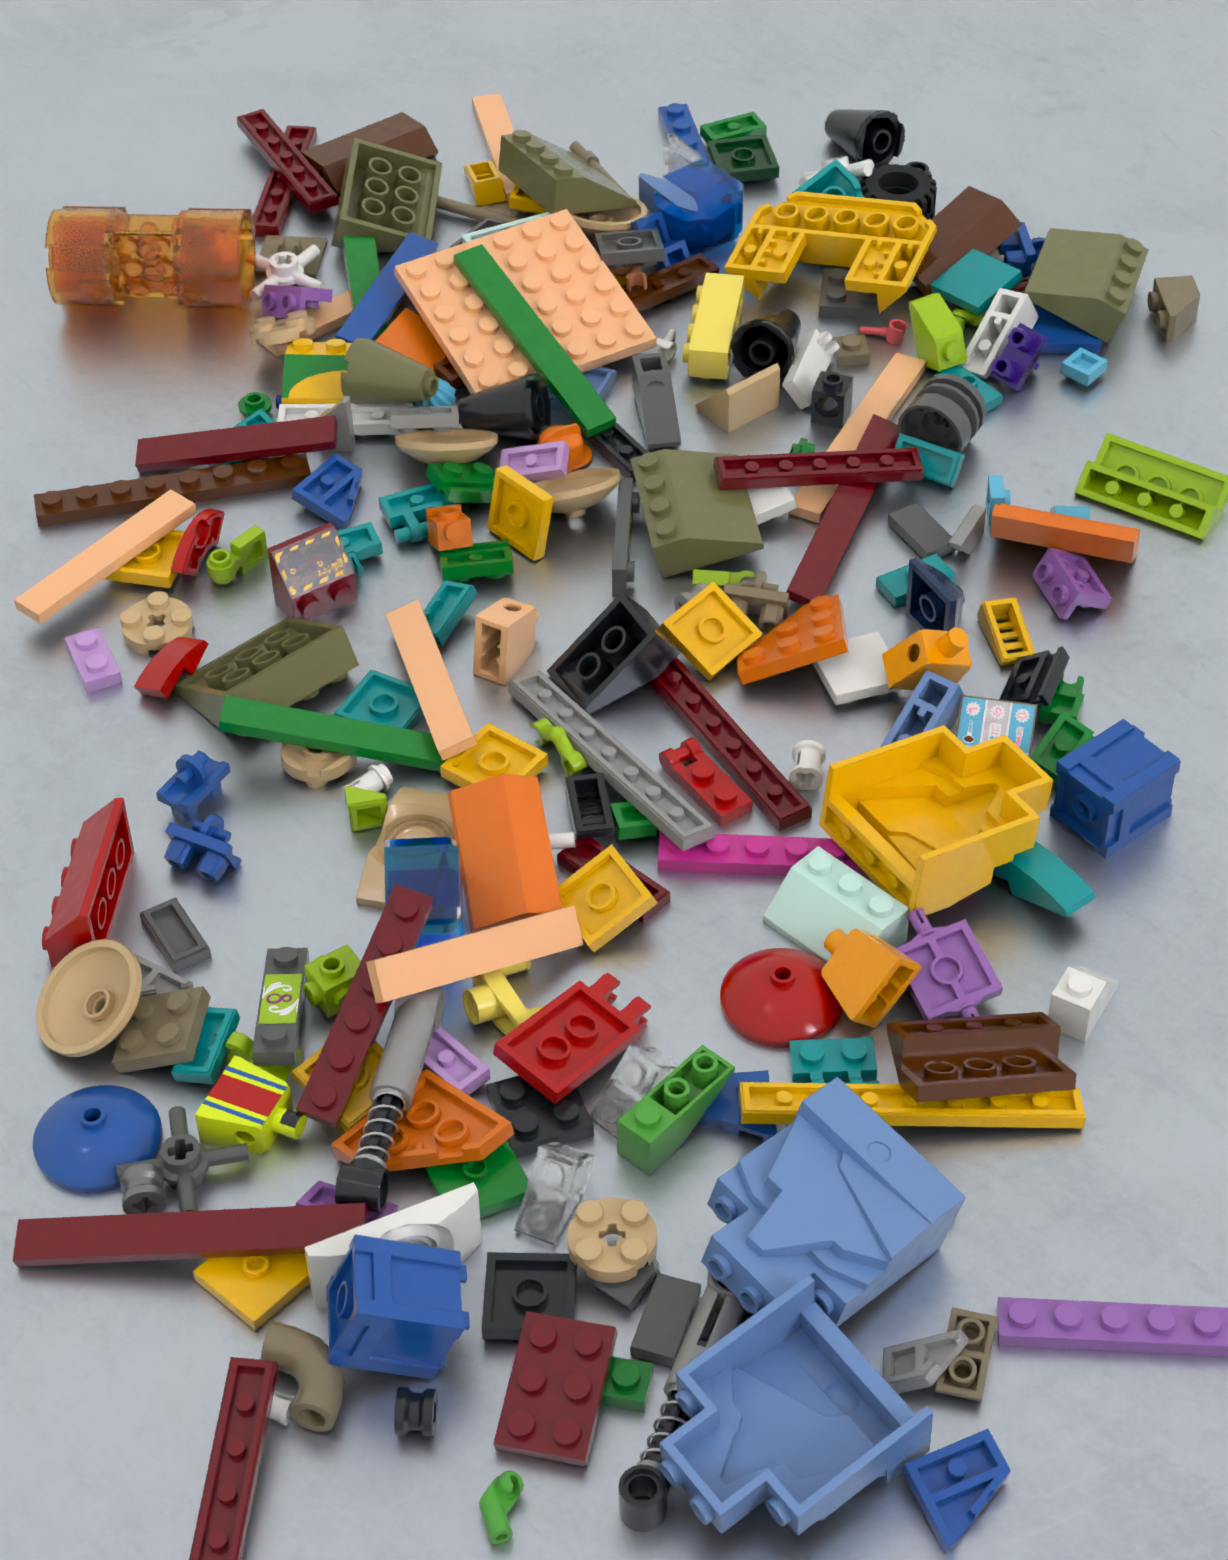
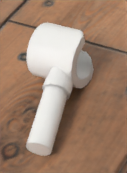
[656,329,677,361]

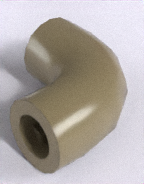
[261,1321,345,1432]

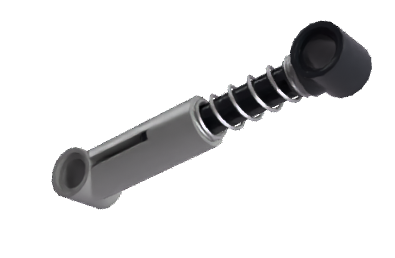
[335,987,445,1213]
[618,1271,748,1532]

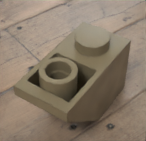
[1147,275,1200,343]

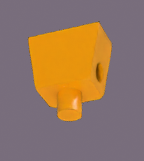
[882,627,971,690]
[821,928,922,1029]

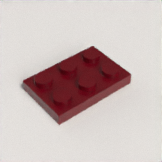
[493,1311,618,1467]

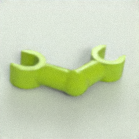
[530,718,587,777]

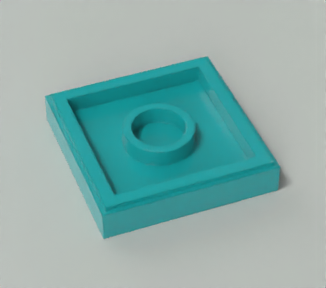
[930,248,1022,316]
[333,669,424,730]

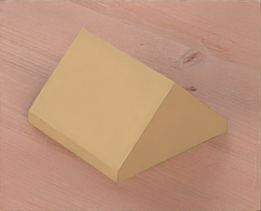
[695,363,780,433]

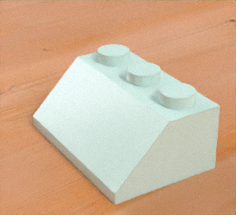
[763,846,910,963]

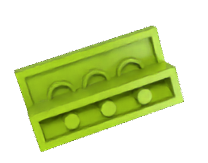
[1074,433,1228,540]

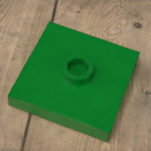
[422,1141,534,1219]

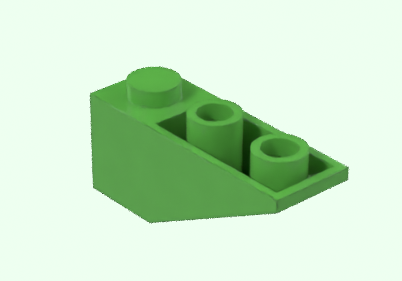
[617,1045,735,1175]

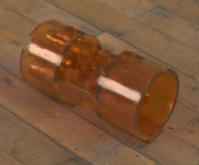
[45,206,256,308]

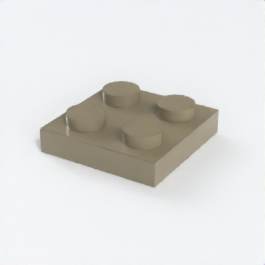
[112,986,211,1074]

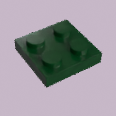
[708,134,779,185]

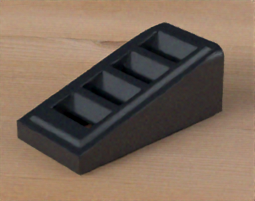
[565,773,615,840]

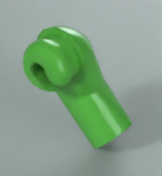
[479,1470,524,1544]

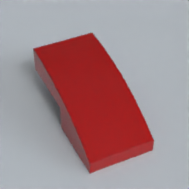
[134,636,208,699]

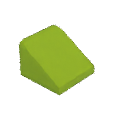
[344,786,387,832]

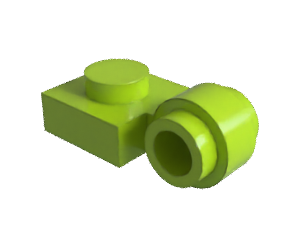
[206,525,268,584]

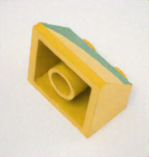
[281,338,351,404]

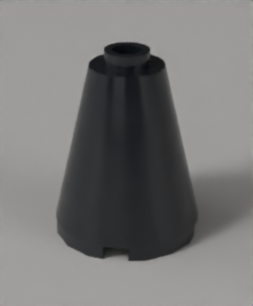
[825,109,905,168]
[730,309,801,379]
[456,373,551,441]

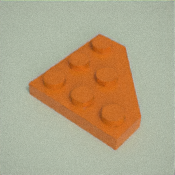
[737,594,849,685]
[331,1069,514,1171]

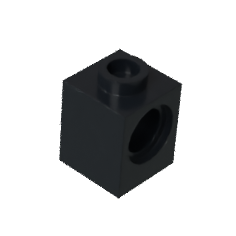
[810,371,853,429]

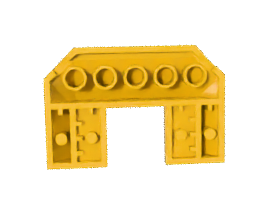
[724,191,937,314]

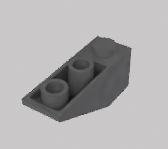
[632,352,681,449]

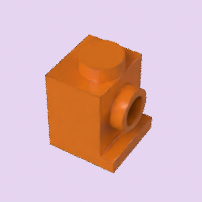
[425,504,473,551]

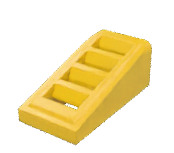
[464,160,506,206]
[977,597,1035,666]

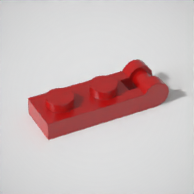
[659,737,753,827]

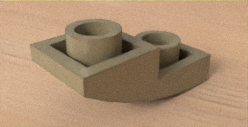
[935,1307,997,1402]

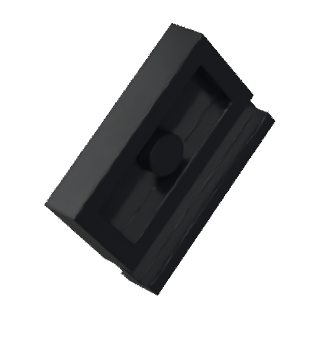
[999,646,1070,707]

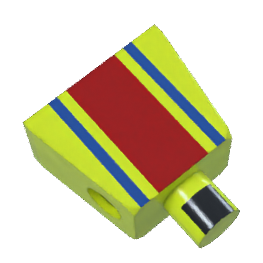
[195,1055,306,1154]

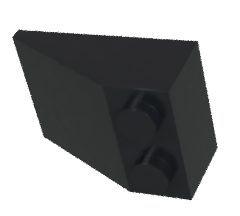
[547,592,681,714]

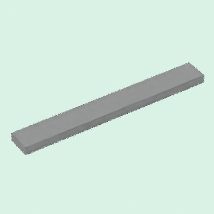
[508,671,715,851]

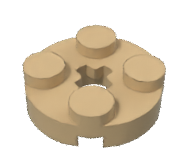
[249,310,316,346]
[119,591,194,655]
[280,742,357,788]
[567,1198,657,1283]

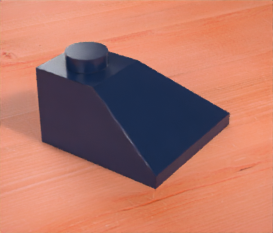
[905,557,965,631]

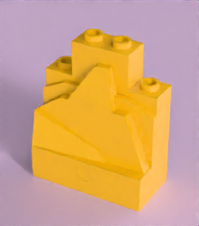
[819,725,1053,915]

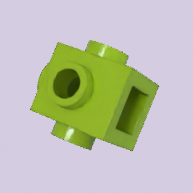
[303,944,361,1018]

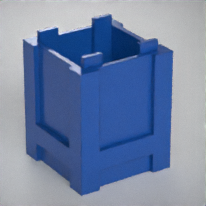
[1049,719,1181,859]
[326,1234,470,1380]

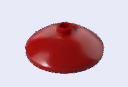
[720,948,843,1048]

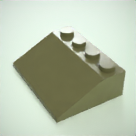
[498,130,636,214]
[331,138,442,253]
[1023,228,1149,343]
[630,449,764,579]
[173,617,359,737]

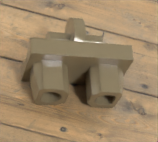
[723,571,790,631]

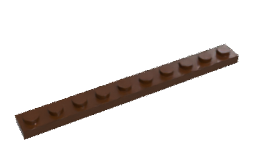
[433,253,719,389]

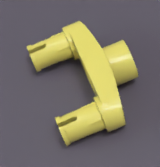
[462,960,546,1035]

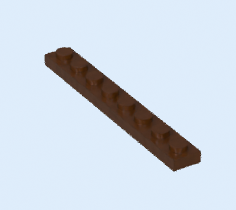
[34,453,311,527]

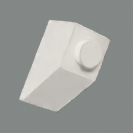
[1048,966,1119,1042]

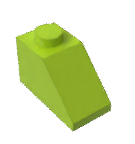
[909,292,967,371]

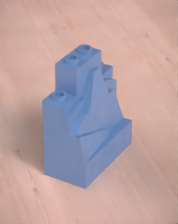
[701,1077,966,1327]
[659,1274,933,1536]

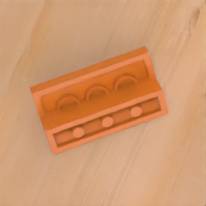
[991,503,1140,563]
[448,774,562,933]

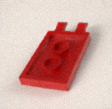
[493,973,651,1104]

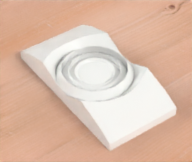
[304,1182,482,1308]

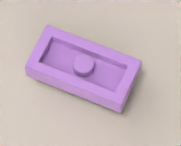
[499,441,570,482]
[64,627,122,693]
[422,1026,491,1095]

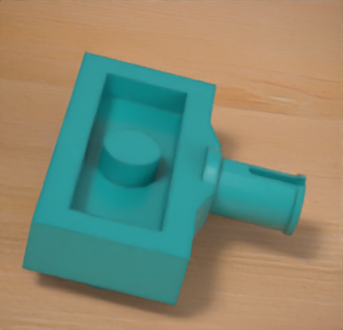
[337,522,383,576]

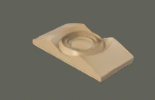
[356,787,457,917]

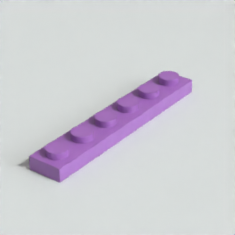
[997,1297,1228,1357]

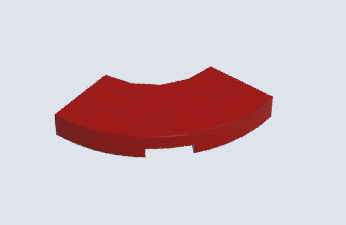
[171,509,225,577]

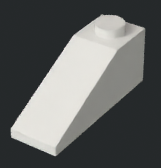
[960,288,1039,379]

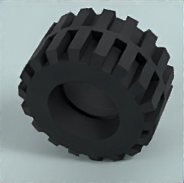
[859,164,937,220]

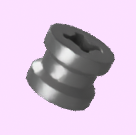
[120,1163,167,1214]

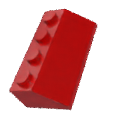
[42,798,135,967]

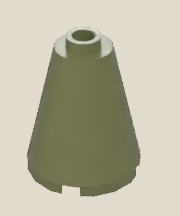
[340,338,439,404]

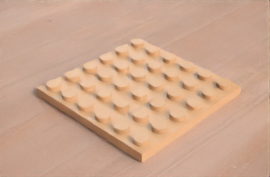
[394,209,657,394]

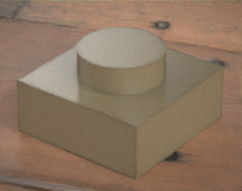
[832,334,870,367]

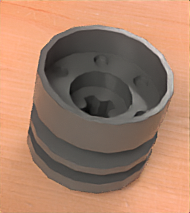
[897,374,987,453]

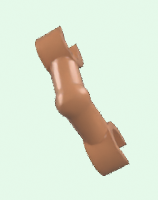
[608,263,647,291]

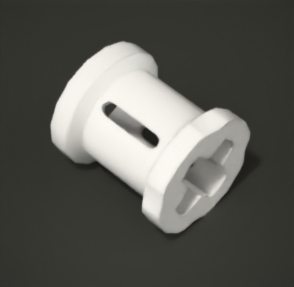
[789,740,826,791]

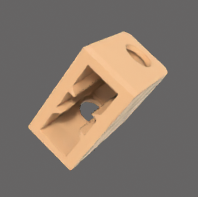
[473,598,539,686]

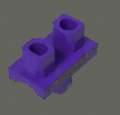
[990,323,1049,391]

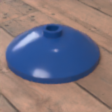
[33,1085,163,1194]

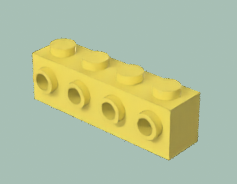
[682,273,744,380]

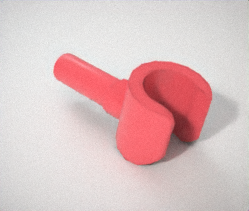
[860,319,907,345]

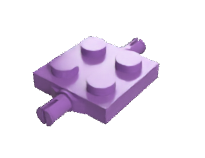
[896,908,1003,1020]

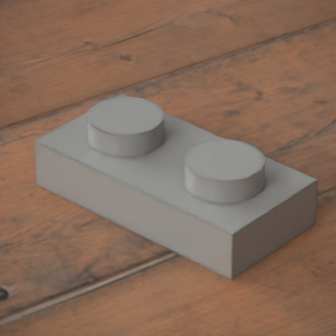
[390,406,459,433]

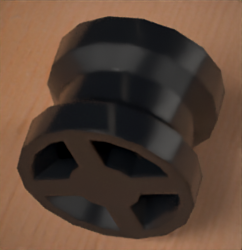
[394,1387,438,1437]

